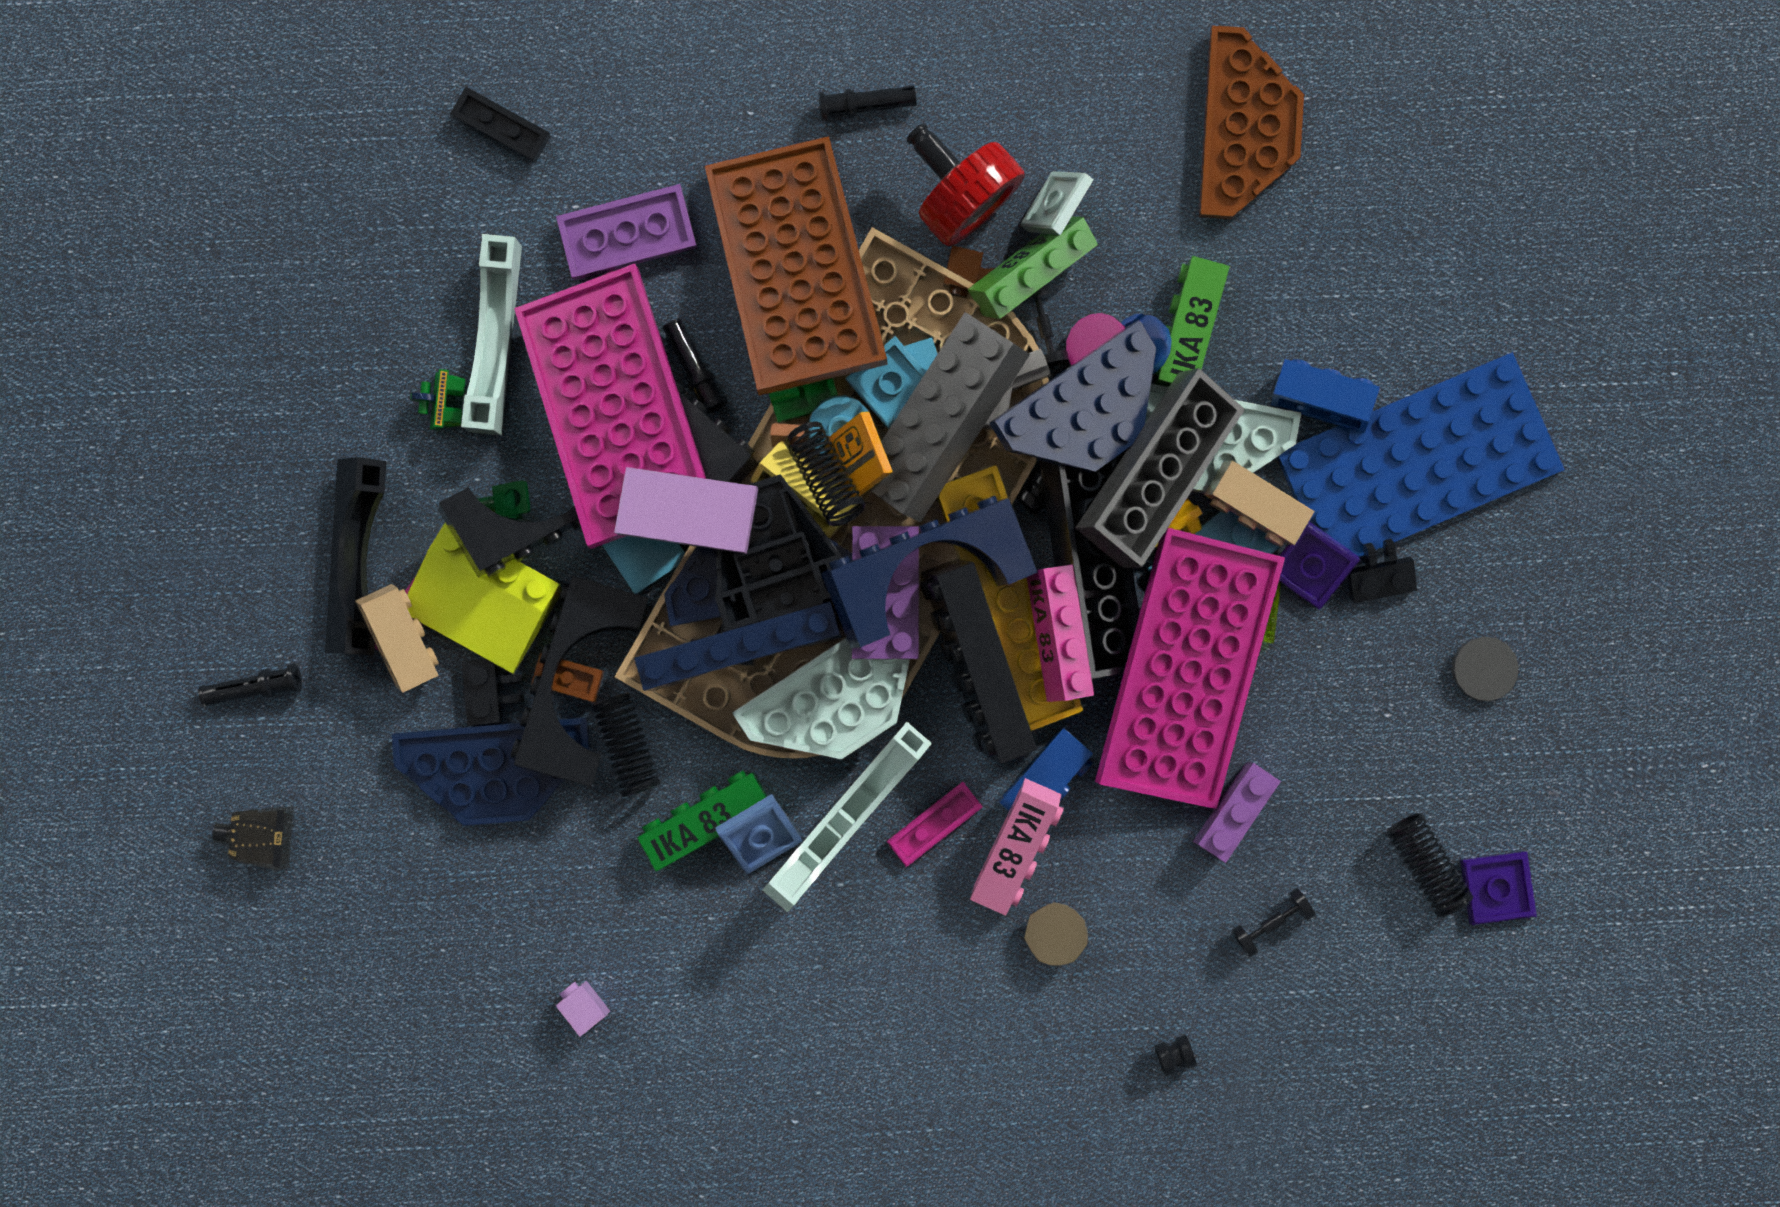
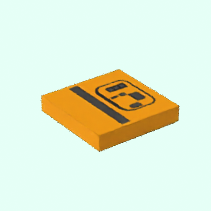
[824,412,893,499]

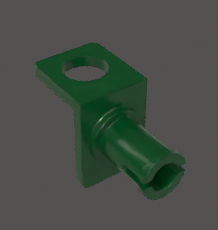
[477,480,531,520]

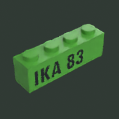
[967,216,1098,319]
[1153,256,1230,387]

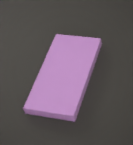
[614,467,758,554]

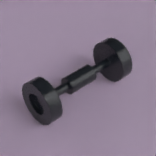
[1022,285,1069,368]
[1231,888,1316,958]

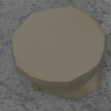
[1024,902,1088,966]

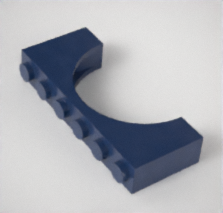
[821,496,1037,648]
[634,602,842,691]

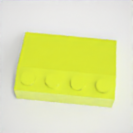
[407,523,562,674]

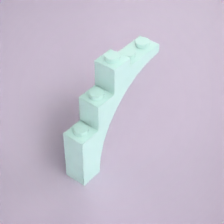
[762,722,932,912]

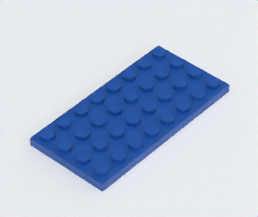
[1276,352,1565,557]

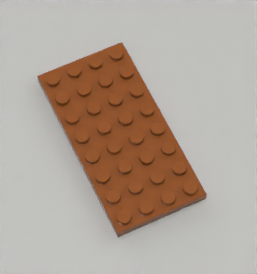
[705,136,888,396]

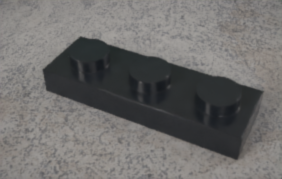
[450,87,551,163]

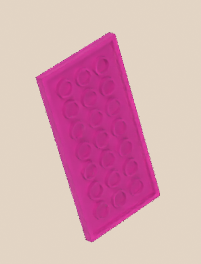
[514,264,706,549]
[1095,528,1285,809]

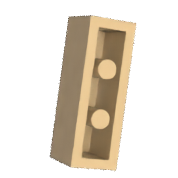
[1204,460,1315,547]
[355,584,439,693]

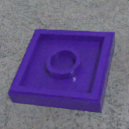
[1279,522,1360,610]
[1460,851,1537,925]

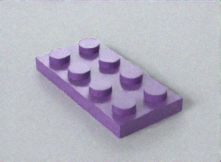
[556,184,697,280]
[852,526,919,659]

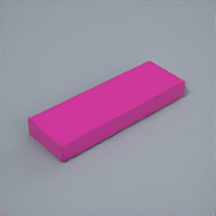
[886,781,983,867]

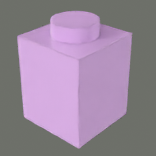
[556,981,610,1037]

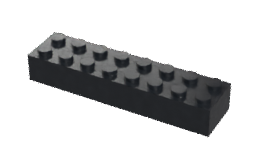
[1039,457,1139,679]

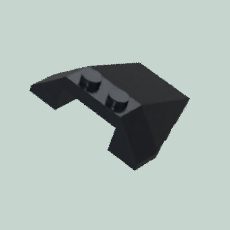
[716,474,843,631]

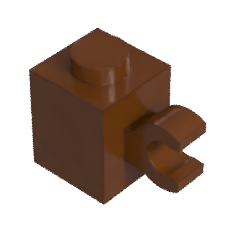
[943,245,995,298]

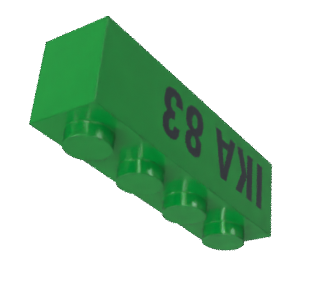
[637,770,768,872]

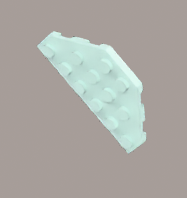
[1145,384,1301,494]
[732,638,910,759]

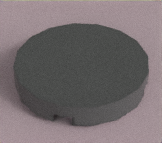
[1451,637,1519,701]

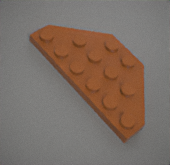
[1199,25,1304,219]

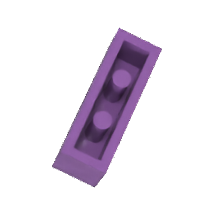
[1193,762,1281,863]

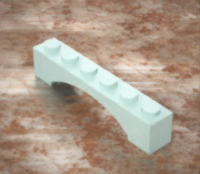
[461,234,522,435]

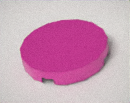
[1066,313,1125,365]

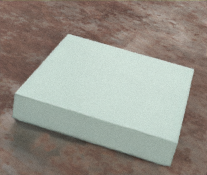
[1020,172,1094,235]

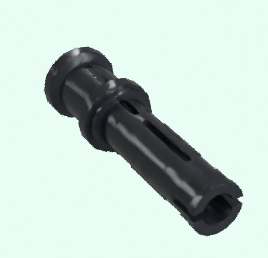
[818,85,917,122]
[662,318,728,415]
[198,663,302,706]

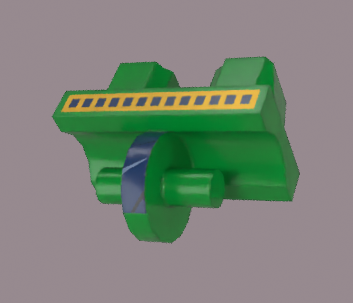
[410,369,465,431]

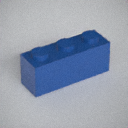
[1271,359,1380,433]
[998,728,1093,810]

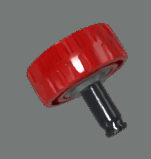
[907,123,1025,246]

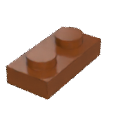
[531,653,604,702]

